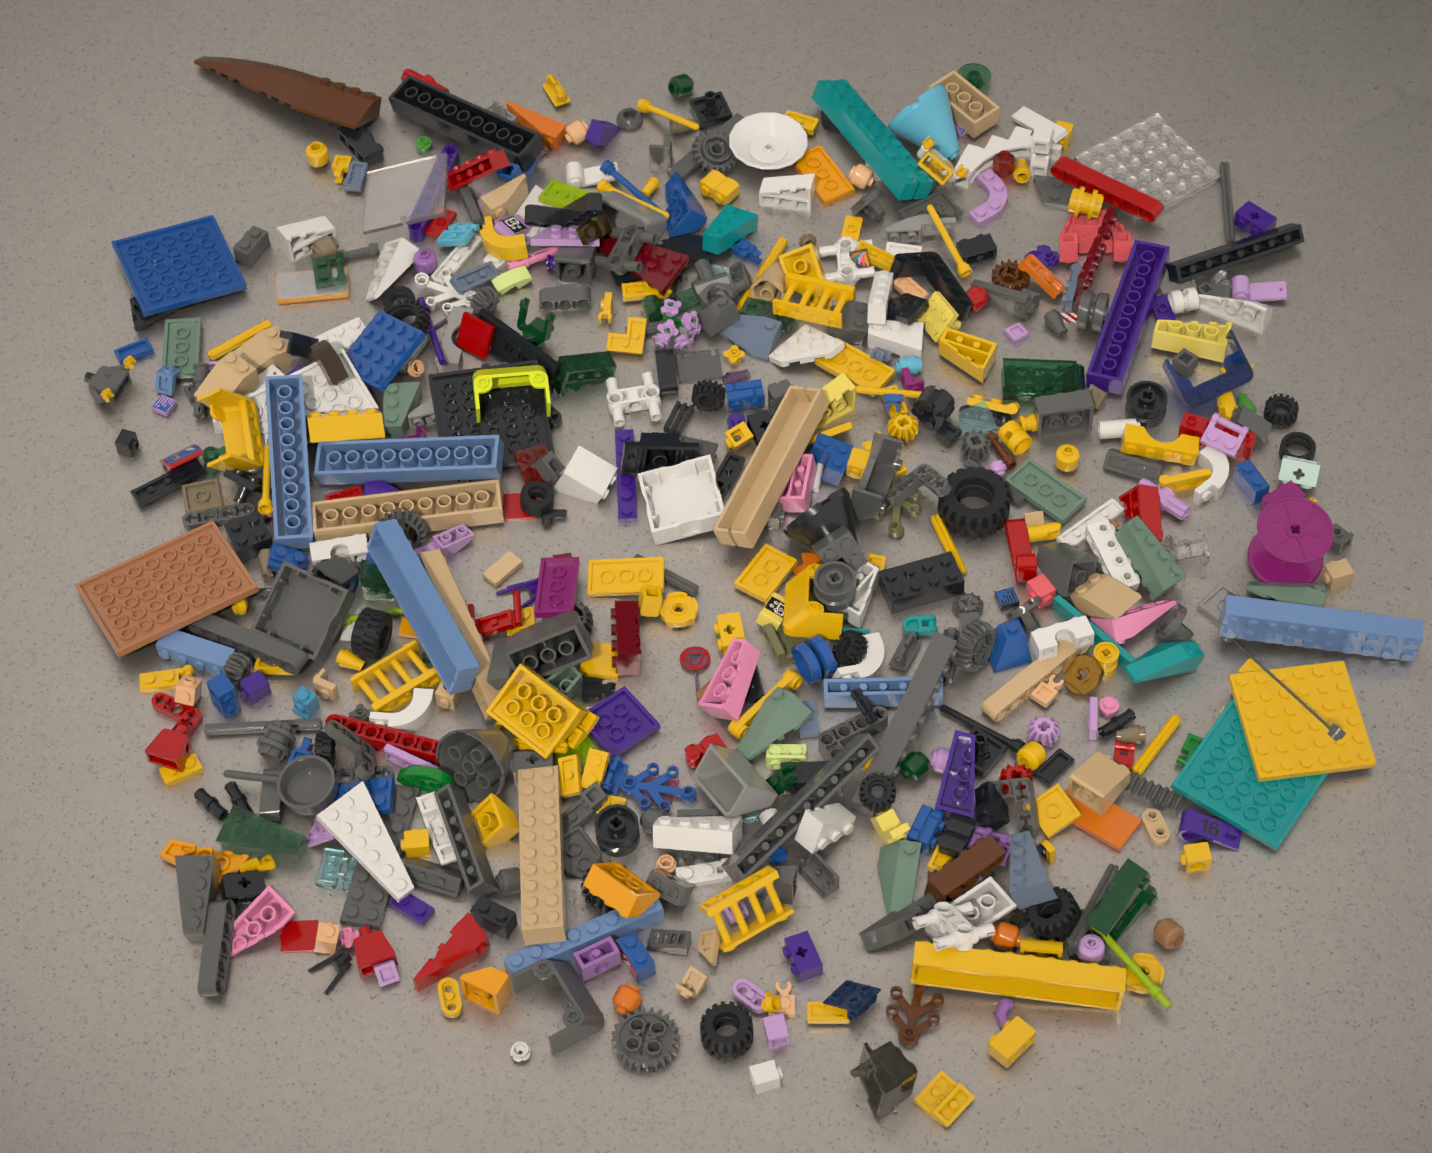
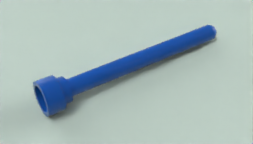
[600,160,659,208]

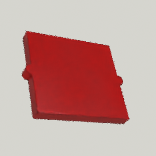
[502,493,537,520]
[279,920,318,953]

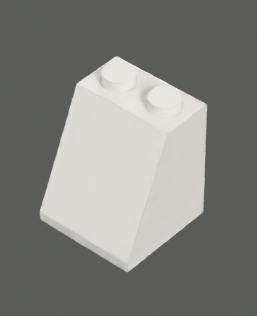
[553,445,617,504]

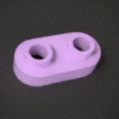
[732,979,765,1014]

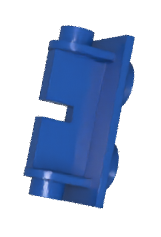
[601,755,629,796]

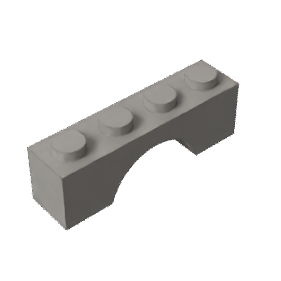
[435,306,475,373]

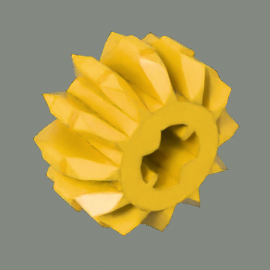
[888,412,919,444]

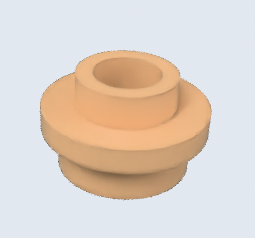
[407,359,424,378]
[656,854,677,873]

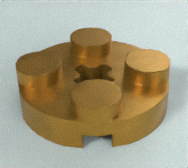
[1064,655,1104,694]

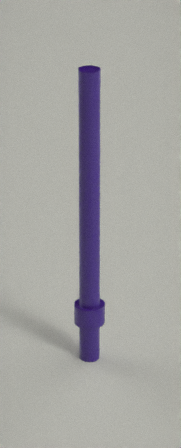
[417,297,446,366]

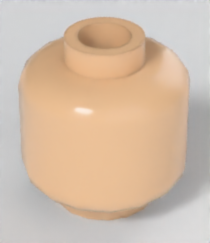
[564,120,589,145]
[848,164,875,190]

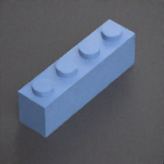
[155,630,236,676]

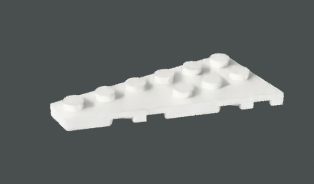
[317,781,414,903]

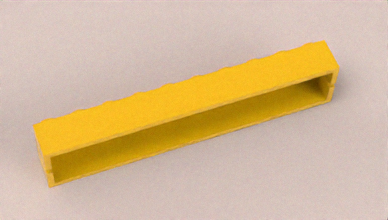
[910,941,1126,1011]

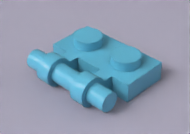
[436,222,480,247]

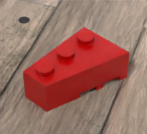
[1119,484,1163,542]

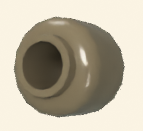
[312,236,339,262]

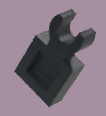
[581,677,616,700]

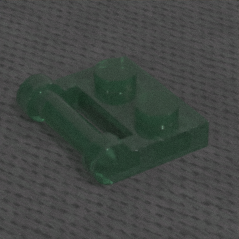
[312,252,348,289]

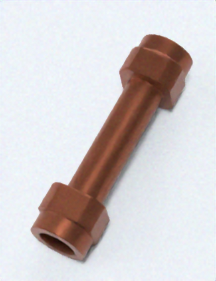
[987,431,1017,470]

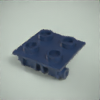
[823,980,881,1021]

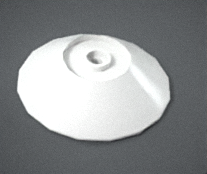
[729,112,808,170]

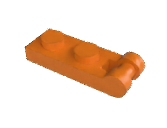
[1018,254,1066,299]

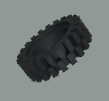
[384,299,431,334]

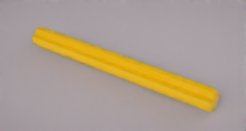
[736,237,788,315]

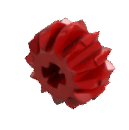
[999,763,1033,796]

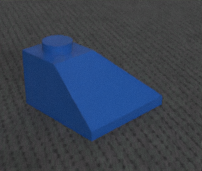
[988,619,1032,673]

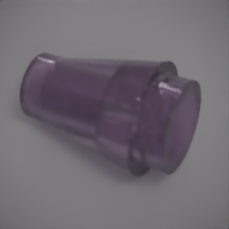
[722,369,751,386]

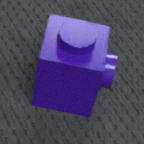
[239,670,272,705]

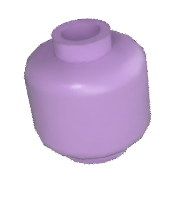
[929,747,950,774]
[1077,934,1105,964]

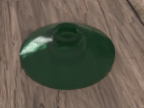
[957,63,991,89]

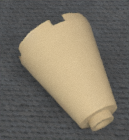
[750,263,786,309]

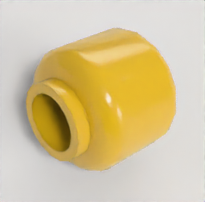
[306,142,329,167]
[1055,444,1080,472]
[1017,741,1047,771]

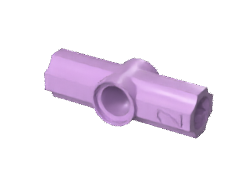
[1138,478,1191,520]

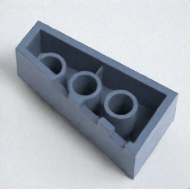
[1010,830,1058,909]

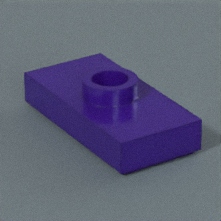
[1152,294,1176,322]

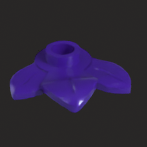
[1024,245,1059,268]

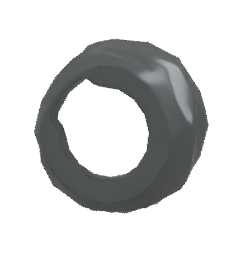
[616,108,643,130]

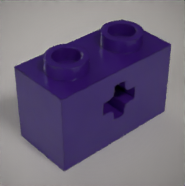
[1234,200,1277,236]
[782,930,823,982]

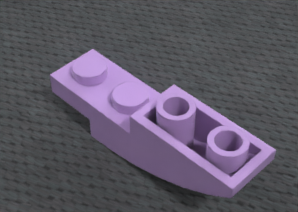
[414,523,475,560]

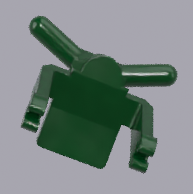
[517,297,556,351]

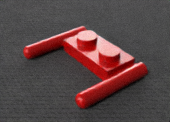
[468,590,522,638]

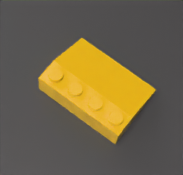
[486,664,587,759]

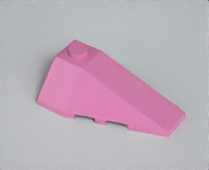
[1090,599,1176,644]
[230,885,297,958]

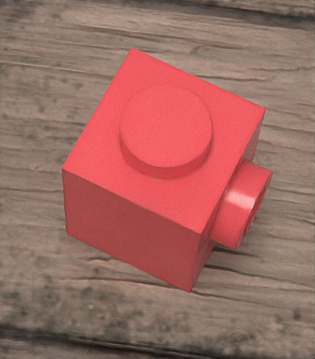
[1026,573,1056,609]

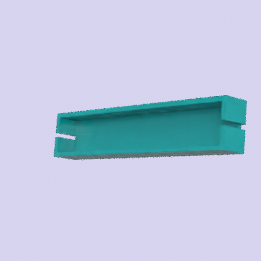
[811,79,934,200]

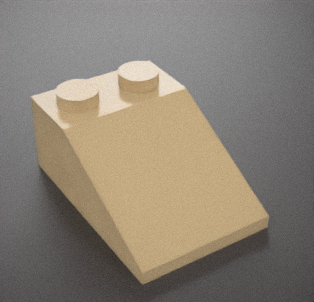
[480,174,528,227]
[233,325,292,375]
[194,351,259,408]
[1070,573,1142,620]

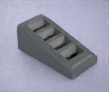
[647,929,692,956]

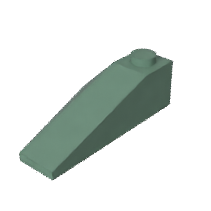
[878,840,922,915]

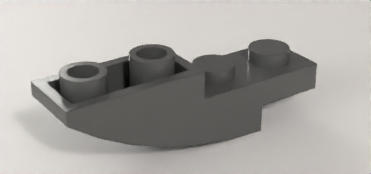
[859,893,937,952]

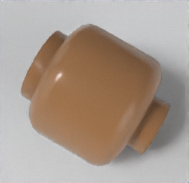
[1153,918,1185,949]

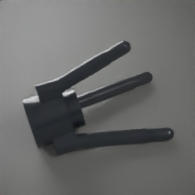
[308,948,352,994]

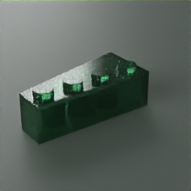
[215,804,310,859]

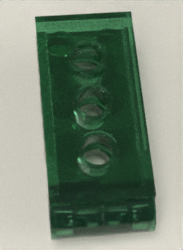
[1001,358,1086,401]

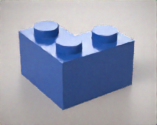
[810,433,853,486]

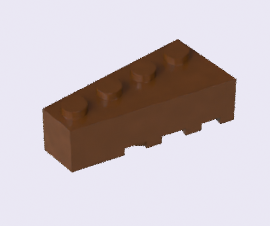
[924,835,1006,903]

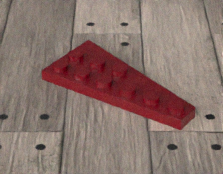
[1074,206,1117,305]
[597,232,690,296]

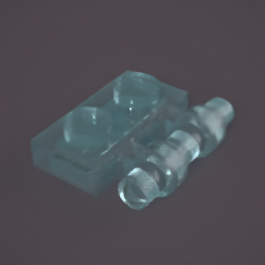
[315,848,358,892]

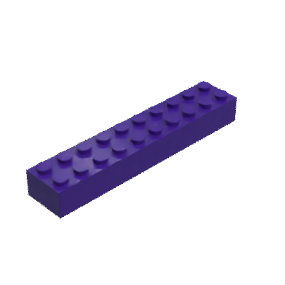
[1086,240,1170,395]

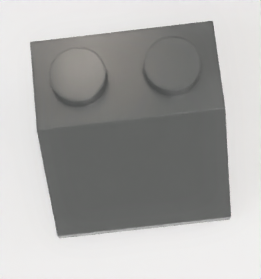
[827,300,868,345]

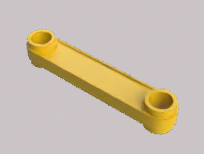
[728,669,803,740]

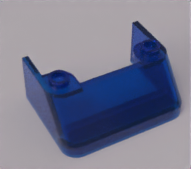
[1162,329,1253,408]

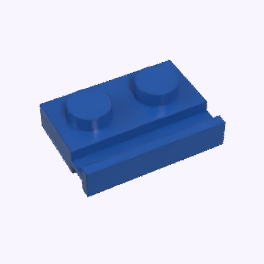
[267,542,309,572]

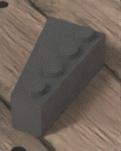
[175,855,221,942]

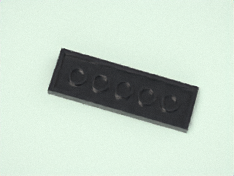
[477,308,561,395]

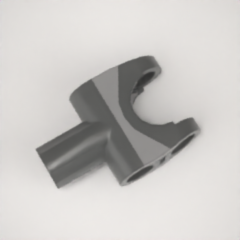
[691,259,734,310]

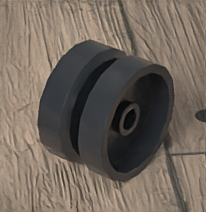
[1125,381,1168,428]
[594,804,640,857]

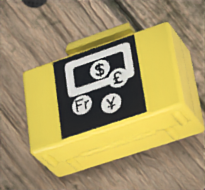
[756,592,785,631]

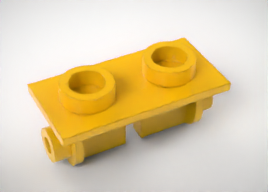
[542,74,571,107]

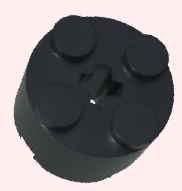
[911,385,955,430]

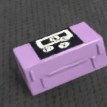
[494,214,532,236]

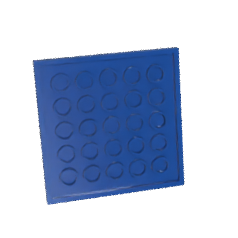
[111,215,247,317]

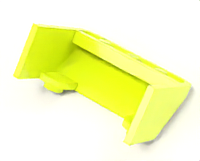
[472,365,551,423]

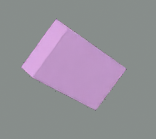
[1088,697,1098,741]

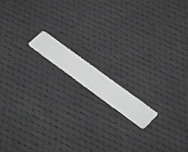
[340,581,365,641]

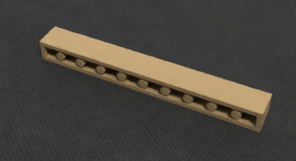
[418,549,504,720]

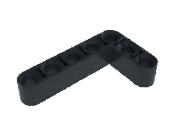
[524,193,602,228]
[890,251,972,321]

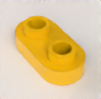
[437,977,463,1018]

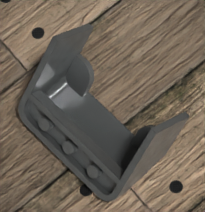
[851,432,903,521]
[511,959,605,1055]

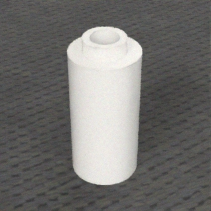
[1098,418,1140,439]

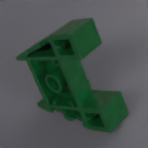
[1086,858,1158,943]

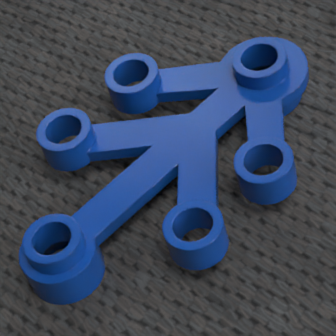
[619,762,697,813]

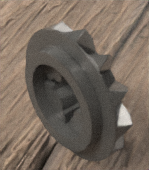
[953,591,984,616]

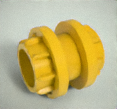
[1067,186,1104,220]

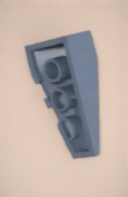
[718,314,782,362]

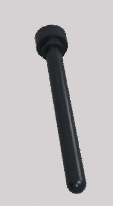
[940,705,1026,756]

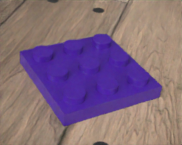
[589,686,661,759]

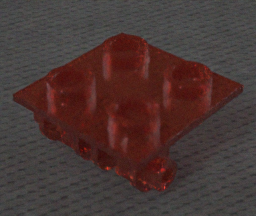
[514,444,548,485]

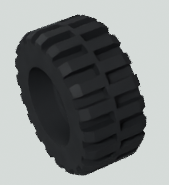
[937,466,1011,539]

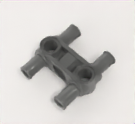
[593,224,659,276]

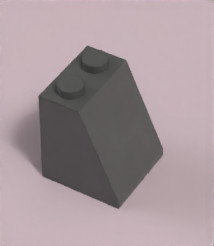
[554,246,598,286]
[1036,543,1098,597]

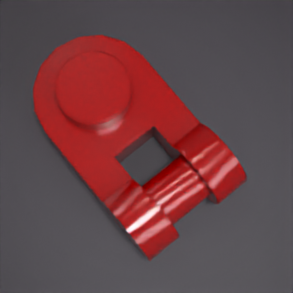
[1113,740,1135,772]

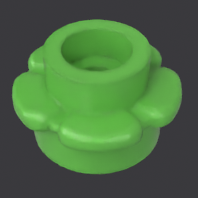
[415,136,432,152]

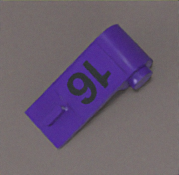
[1178,809,1242,851]

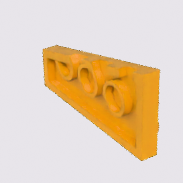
[159,839,251,887]

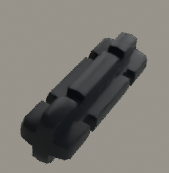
[851,688,878,725]

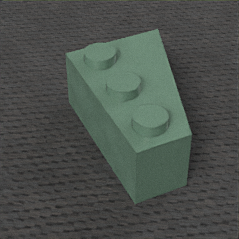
[383,382,423,439]

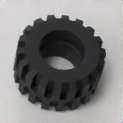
[351,607,393,660]
[1025,886,1082,942]
[700,1001,754,1060]

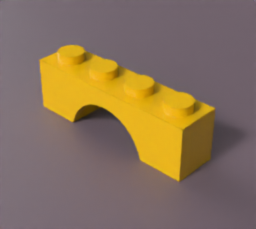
[1120,423,1200,466]

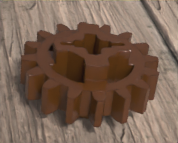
[991,259,1030,291]

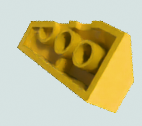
[778,243,833,310]

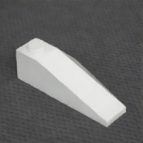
[365,237,419,301]
[1198,294,1273,334]

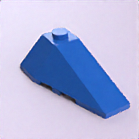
[665,172,708,237]

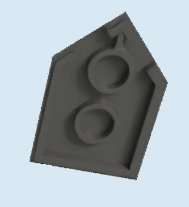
[563,825,602,877]

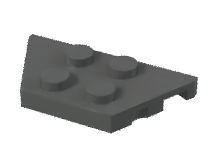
[1033,175,1078,210]

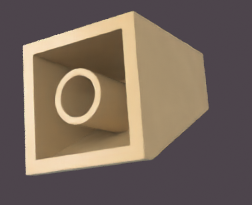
[1069,751,1131,816]

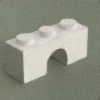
[1030,125,1053,177]
[309,533,369,568]
[1030,615,1095,661]

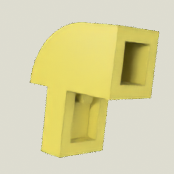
[870,808,910,845]

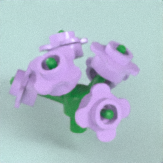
[652,299,701,350]

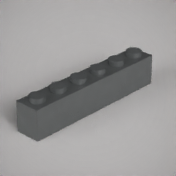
[434,783,498,897]

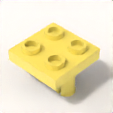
[916,291,961,343]

